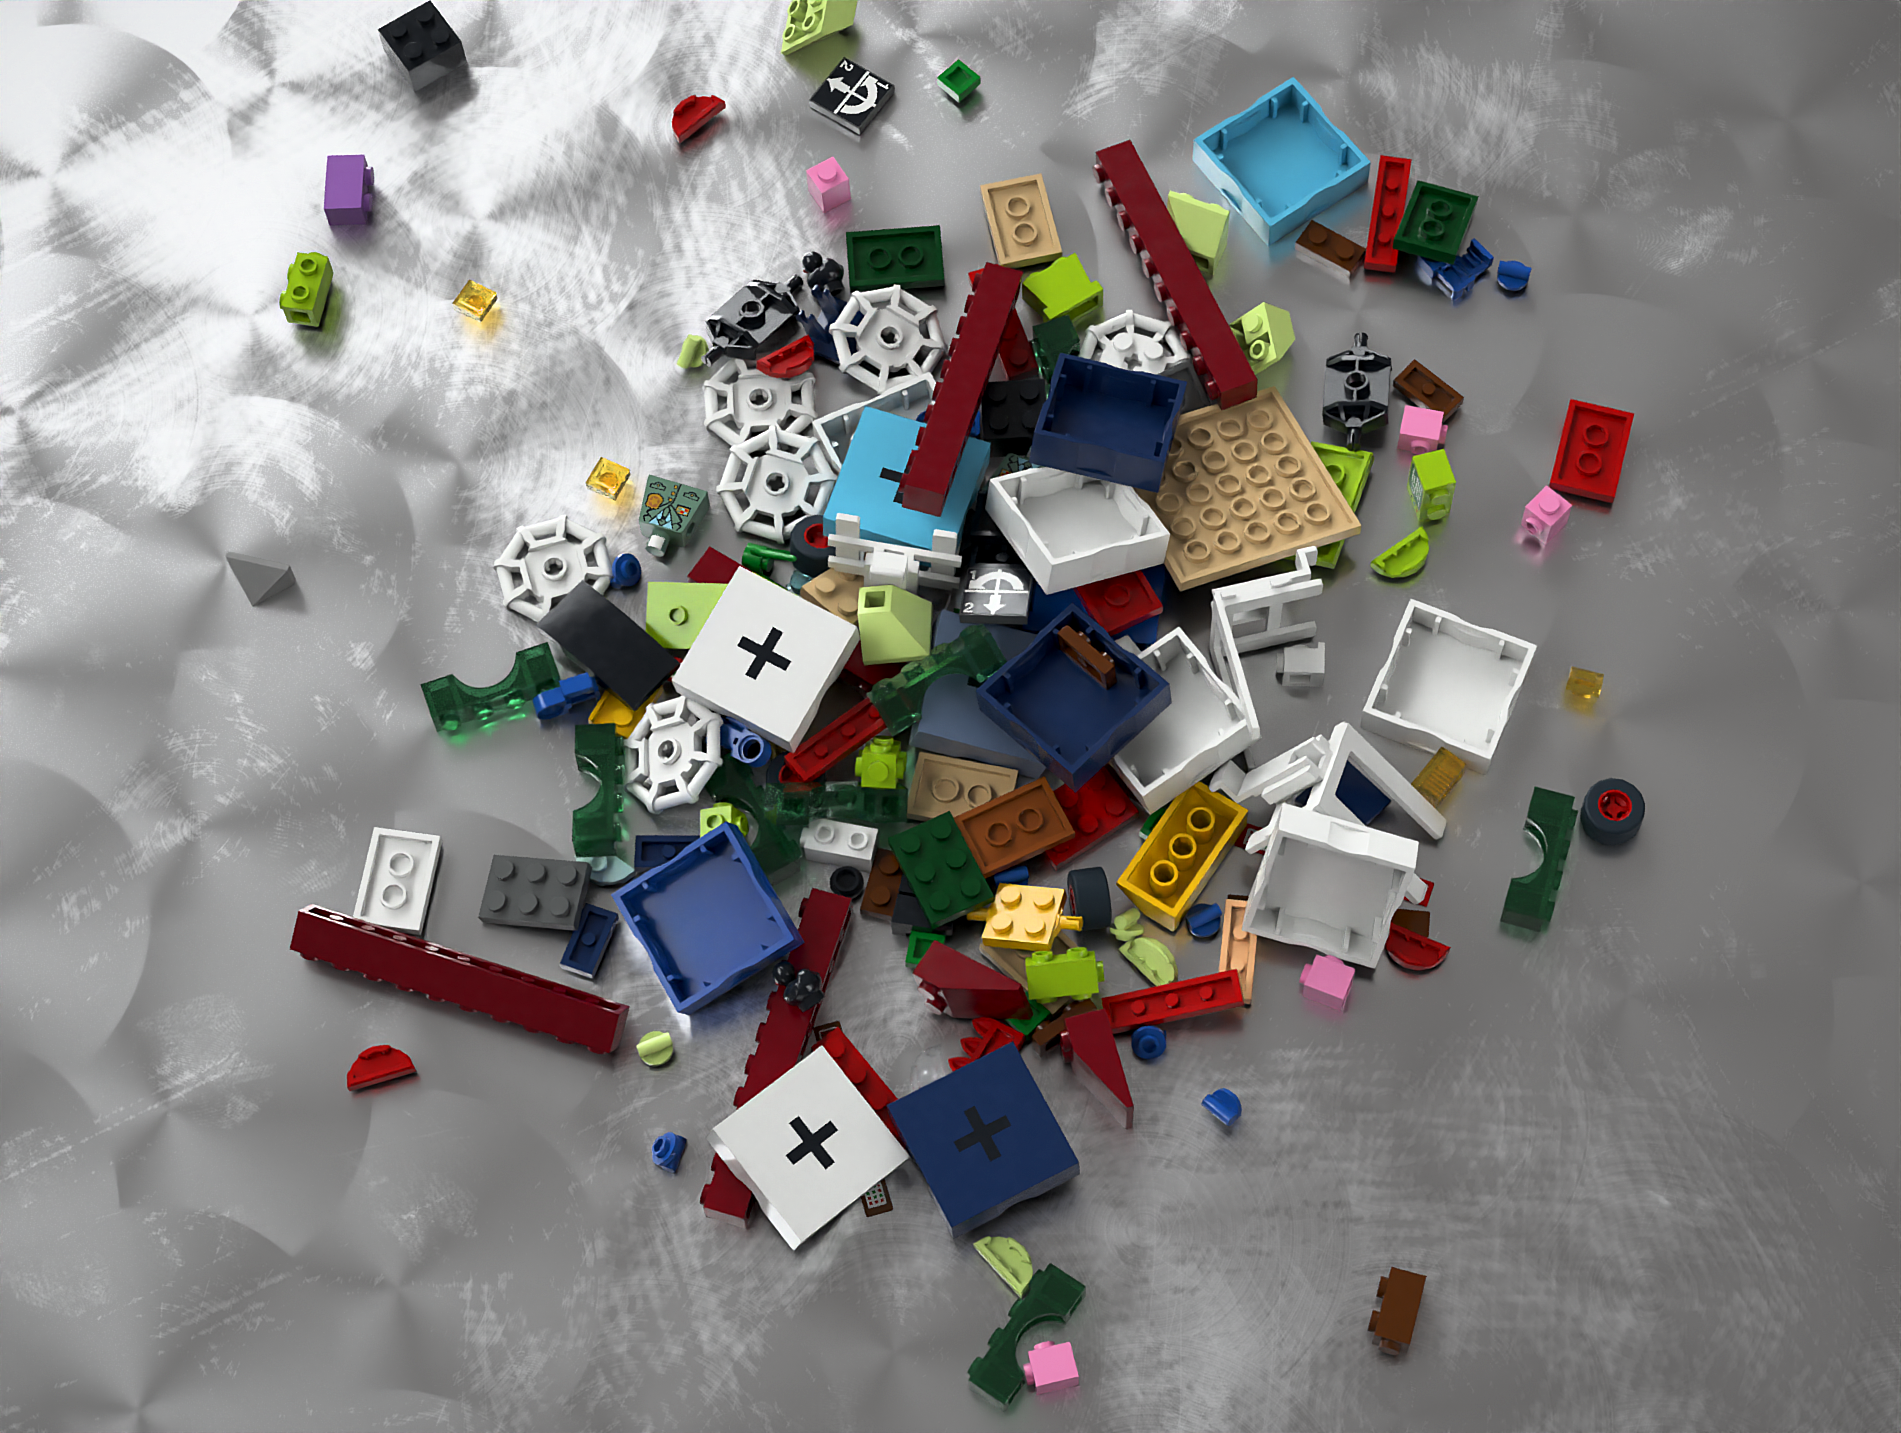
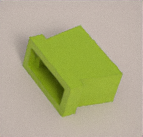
[1022,253,1103,335]

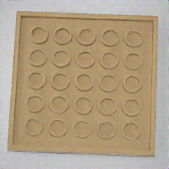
[1132,386,1362,591]

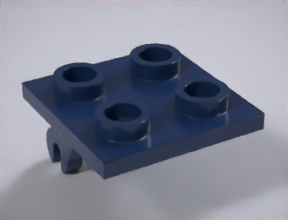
[796,285,865,366]
[1295,760,1391,825]

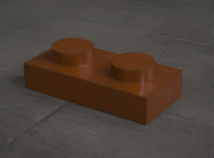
[1295,220,1366,278]
[1393,359,1464,424]
[1057,625,1117,690]
[860,848,903,921]
[1032,998,1097,1057]

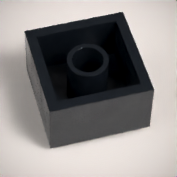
[377,0,467,92]
[981,378,1046,458]

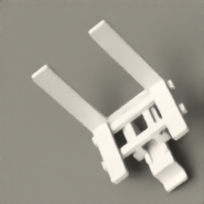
[828,513,966,595]
[1209,546,1323,774]
[1209,721,1447,905]

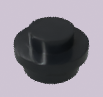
[830,866,864,899]

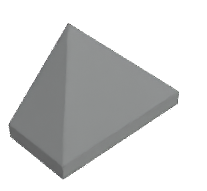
[225,551,296,607]

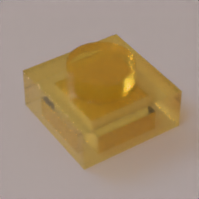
[452,279,498,323]
[585,457,631,501]
[1566,666,1604,698]

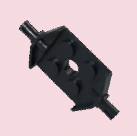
[701,274,803,367]
[1322,332,1392,452]

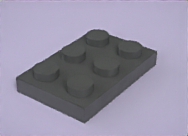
[478,855,593,931]

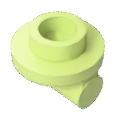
[677,334,709,369]
[1109,908,1144,941]
[636,1031,673,1066]

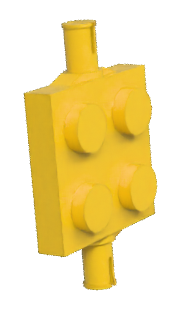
[967,883,1083,951]

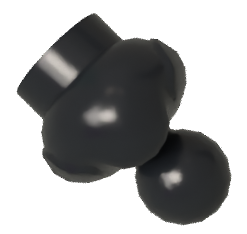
[802,251,845,296]
[772,961,826,1013]

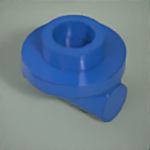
[1497,261,1532,291]
[610,553,641,588]
[993,865,1029,890]
[1185,903,1222,937]
[1131,1026,1166,1059]
[1201,1088,1242,1126]
[652,1132,687,1173]

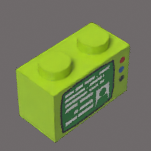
[1407,449,1456,521]

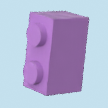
[324,154,374,226]

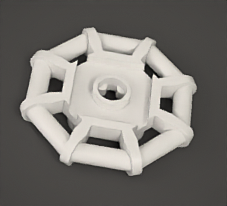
[829,284,948,395]
[1078,310,1193,374]
[702,349,818,451]
[716,426,838,544]
[493,515,614,622]
[622,695,724,814]

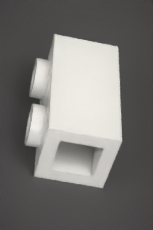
[800,817,880,872]

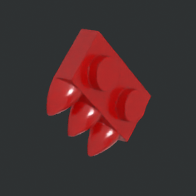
[948,1017,1026,1071]

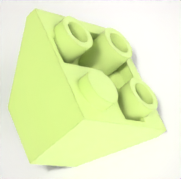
[781,0,858,56]
[1167,190,1230,275]
[1229,302,1295,375]
[858,585,933,665]

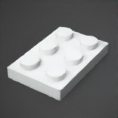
[353,827,442,935]

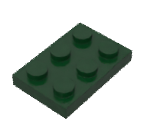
[1392,180,1479,265]
[846,225,945,293]
[888,811,994,929]

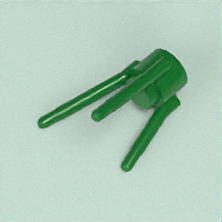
[741,542,797,591]

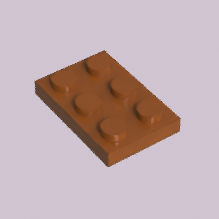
[953,776,1075,879]

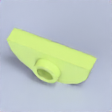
[1118,937,1178,986]
[973,1236,1033,1299]

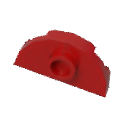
[672,95,726,144]
[756,335,814,378]
[1385,922,1451,971]
[347,1045,417,1091]

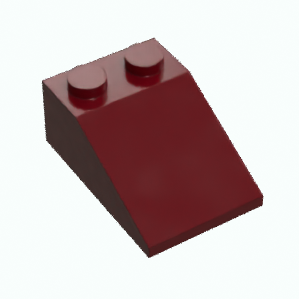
[912,940,1034,1020]
[1059,1008,1134,1129]

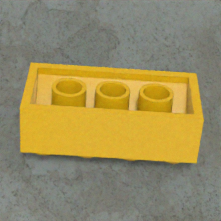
[1116,781,1248,932]

